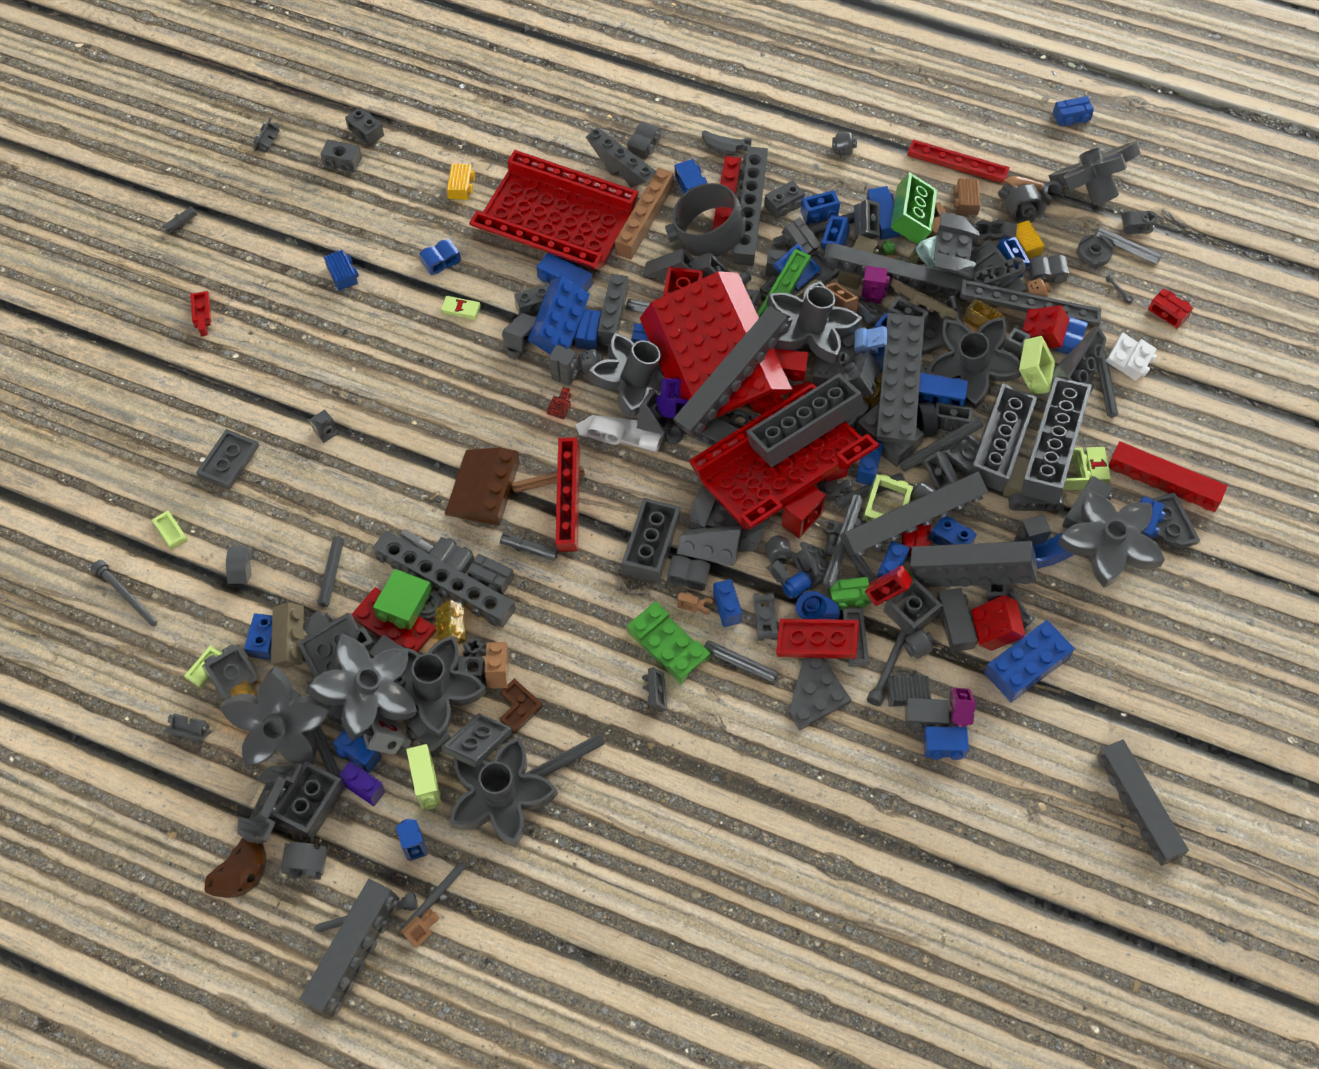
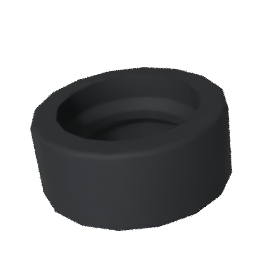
[916,402,938,438]

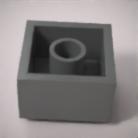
[884,578,942,635]

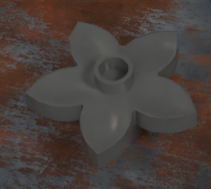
[1048,141,1141,205]
[766,281,862,364]
[927,317,1022,409]
[586,333,664,418]
[1057,490,1165,588]
[306,634,417,741]
[388,636,486,739]
[219,666,331,766]
[450,737,558,848]

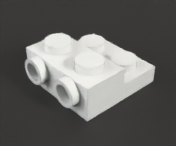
[1106,333,1157,381]

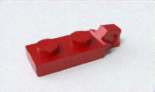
[190,291,212,337]

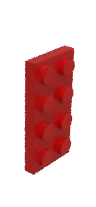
[352,587,437,653]
[776,619,859,659]

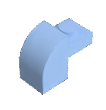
[854,326,887,354]

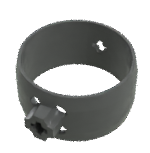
[665,183,746,257]

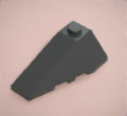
[1052,326,1107,393]

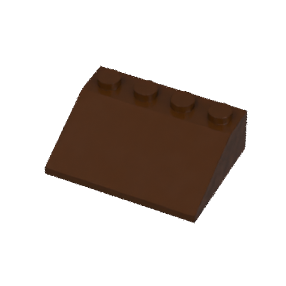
[445,447,520,526]

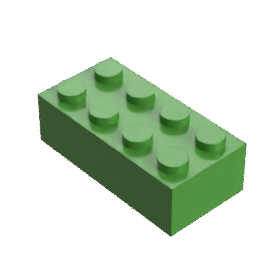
[891,172,937,244]

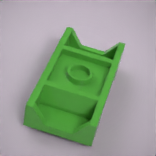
[627,601,711,685]

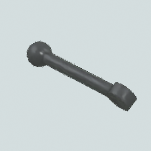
[1106,275,1133,303]

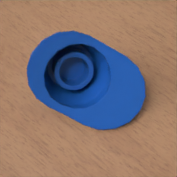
[795,591,840,620]

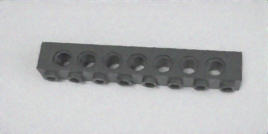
[730,146,768,266]
[372,530,516,628]

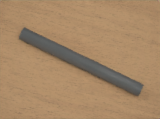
[401,862,466,929]

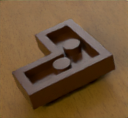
[499,678,543,734]

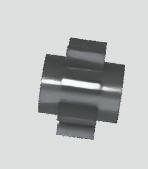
[463,637,487,657]

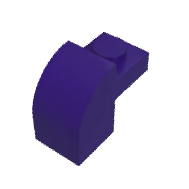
[656,378,689,418]

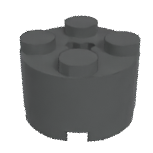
[1005,184,1045,224]
[280,842,328,880]

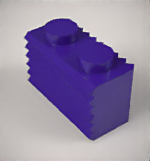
[338,761,385,806]

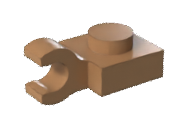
[677,592,713,615]
[401,908,440,948]

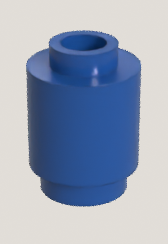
[782,571,812,598]

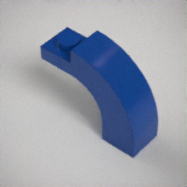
[1014,533,1074,569]

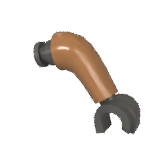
[998,176,1063,206]

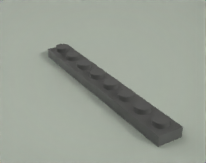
[960,280,1101,327]

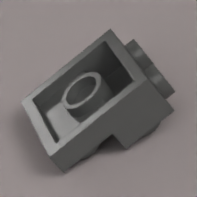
[202,644,260,700]

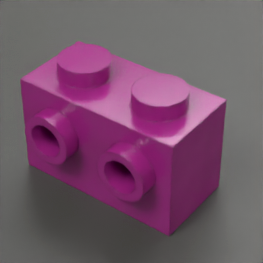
[861,266,890,304]

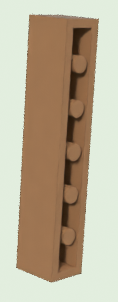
[615,167,674,260]

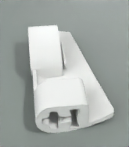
[575,415,664,453]

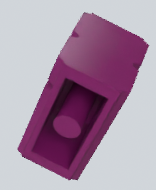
[949,687,976,727]

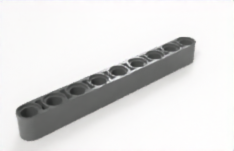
[823,243,975,302]

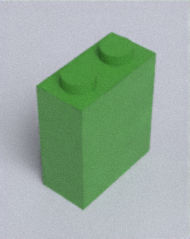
[373,569,432,630]

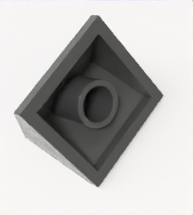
[637,389,673,435]

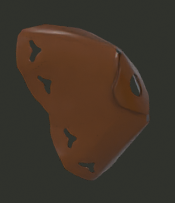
[204,838,266,898]

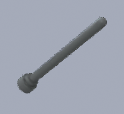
[91,560,158,626]
[866,629,907,707]
[315,892,418,932]

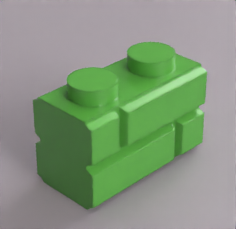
[827,577,871,611]

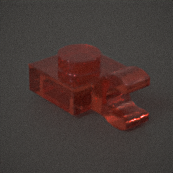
[547,387,571,420]

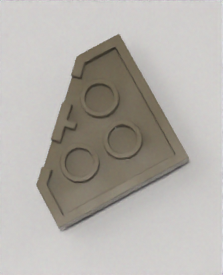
[889,278,958,319]

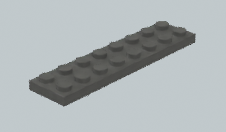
[876,313,925,445]

